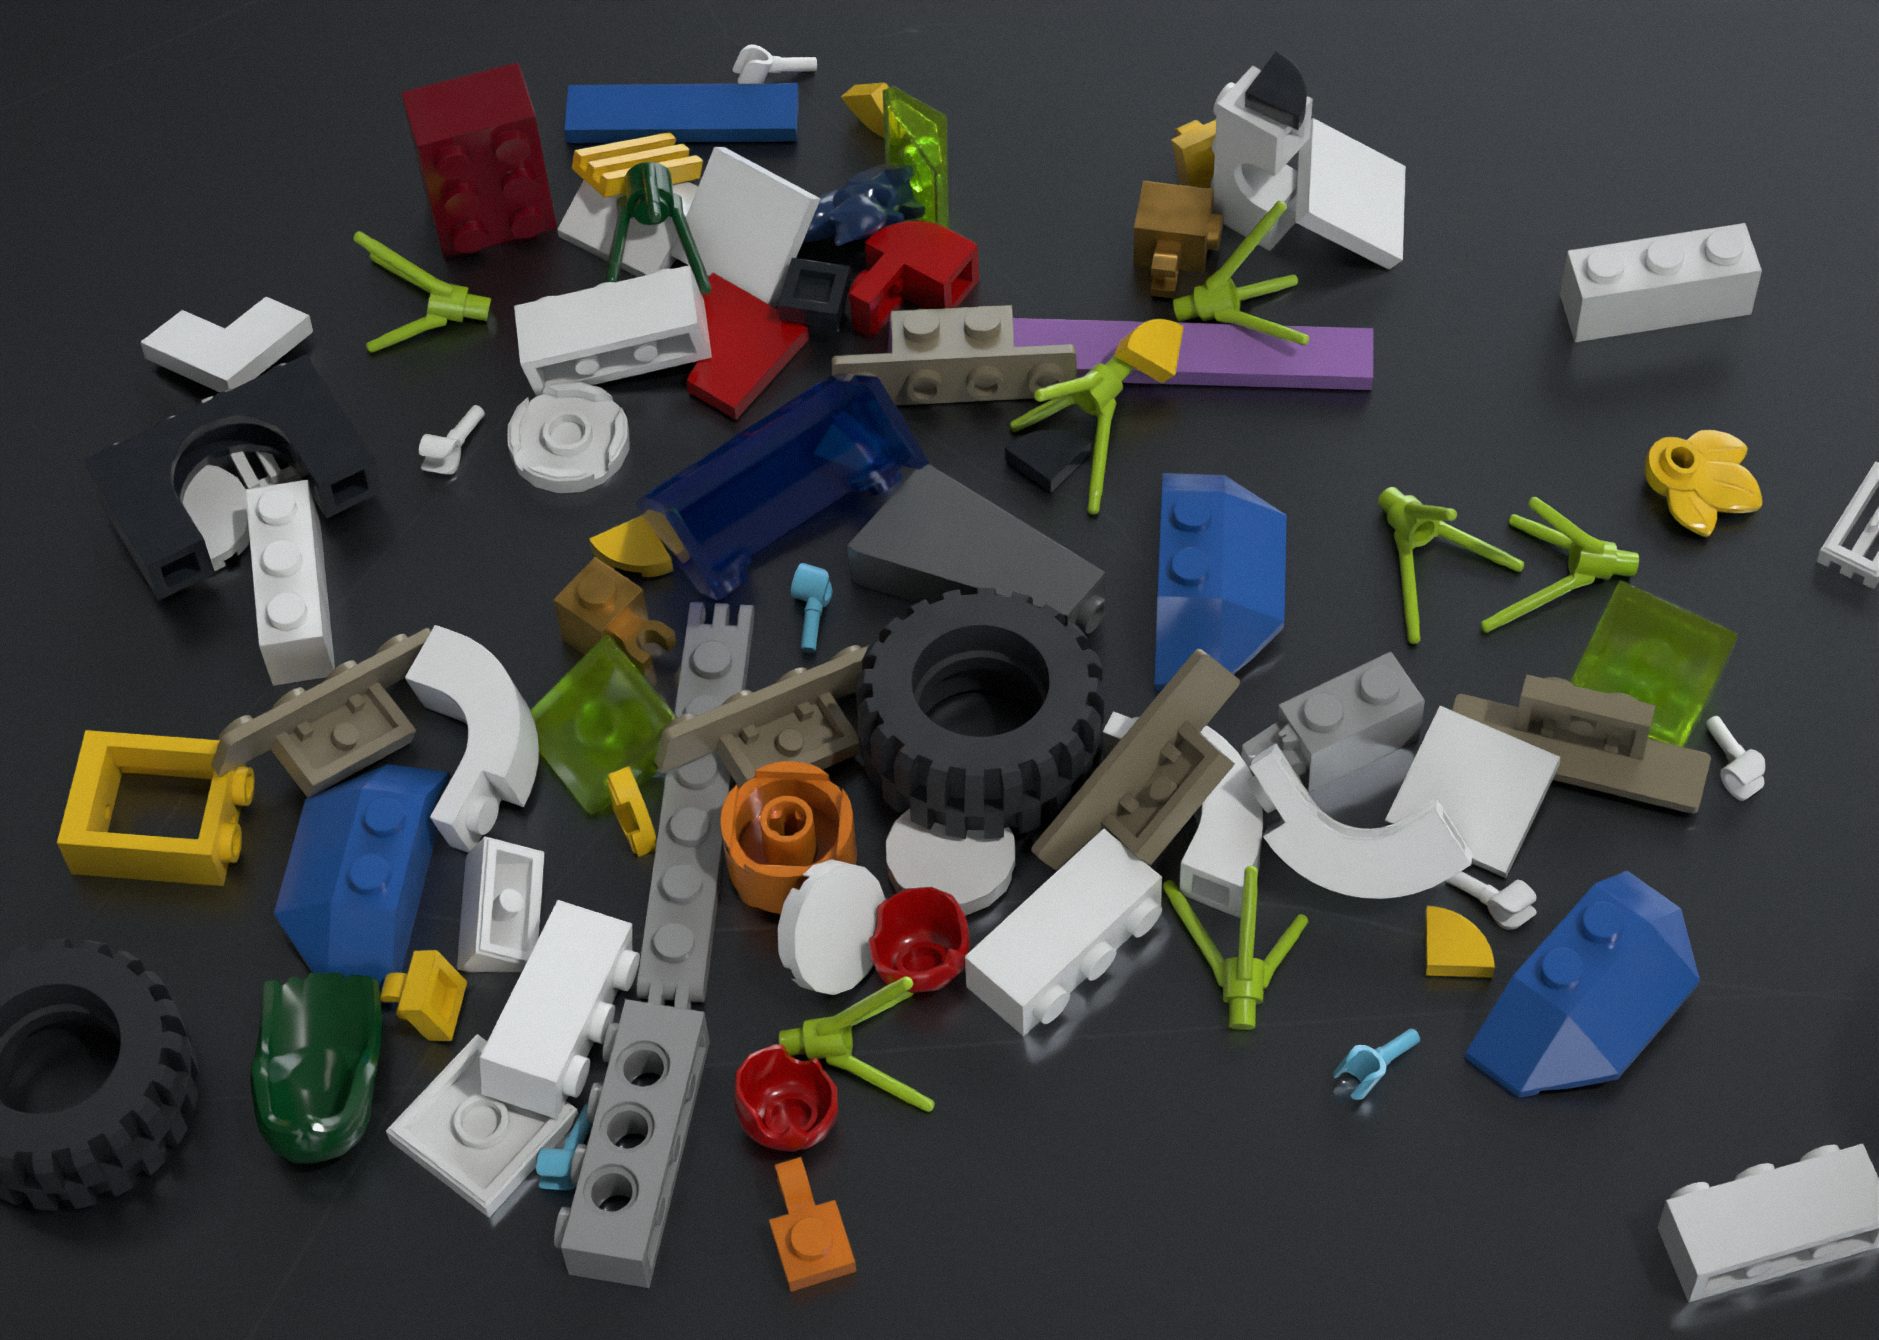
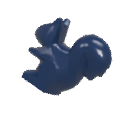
[803,164,926,246]

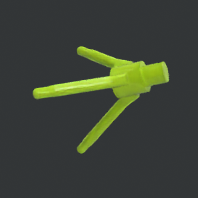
[1173,201,1309,346]
[353,231,491,353]
[1009,356,1133,515]
[1378,487,1524,644]
[1480,497,1639,633]
[1162,866,1308,1030]
[779,977,935,1112]

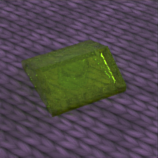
[882,86,949,229]
[1570,580,1739,747]
[530,635,677,815]

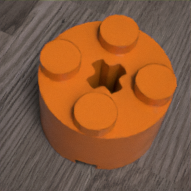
[720,761,857,914]

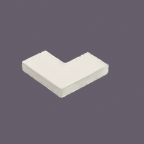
[140,297,313,392]

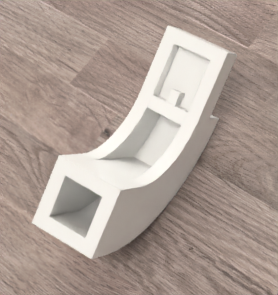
[405,625,539,853]
[1103,711,1263,918]
[1248,744,1472,899]

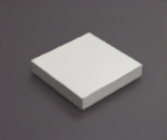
[1296,118,1406,270]
[671,147,820,307]
[1385,706,1560,878]
[386,1034,579,1218]

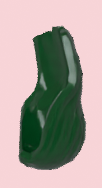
[250,973,382,1164]

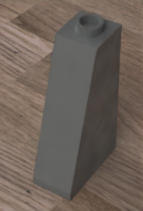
[847,461,1108,634]

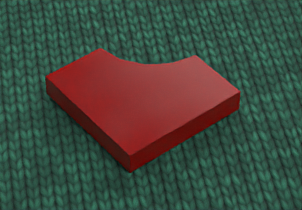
[687,272,809,420]

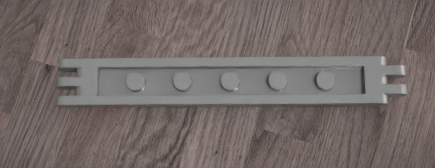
[637,602,754,1010]

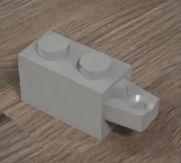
[1241,652,1425,793]

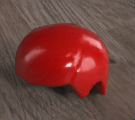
[868,886,970,993]
[734,1044,838,1152]

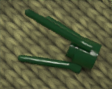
[605,162,712,295]

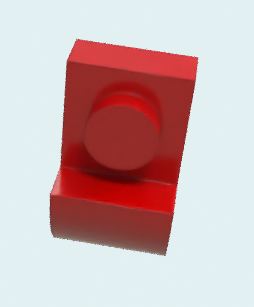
[848,221,979,340]

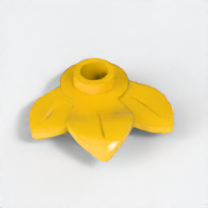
[1645,430,1762,537]

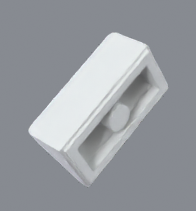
[457,836,544,973]

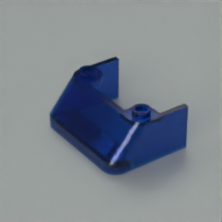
[636,373,930,601]

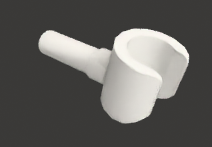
[732,44,817,84]
[419,405,485,474]
[1706,716,1765,801]
[1445,871,1537,930]

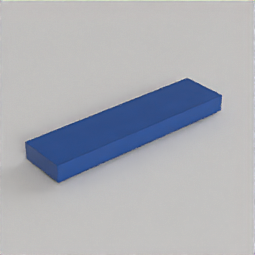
[564,83,799,143]

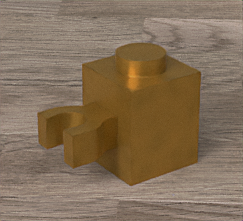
[1133,181,1223,299]
[553,557,677,677]

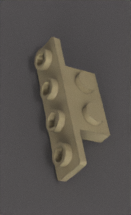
[832,305,1077,408]
[211,628,431,798]
[654,641,879,787]
[1032,649,1240,871]
[1452,674,1711,814]

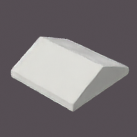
[557,180,698,277]

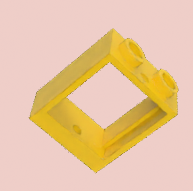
[57,730,255,886]

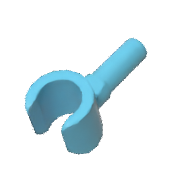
[791,563,833,654]
[1333,1029,1420,1100]
[536,1103,593,1190]

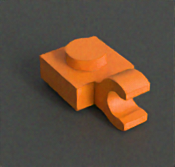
[769,1157,856,1292]

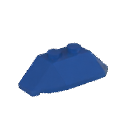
[1154,473,1287,691]
[274,764,451,1006]
[1465,871,1700,1098]

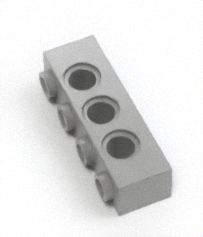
[554,999,710,1288]

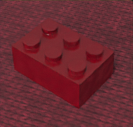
[401,62,557,258]

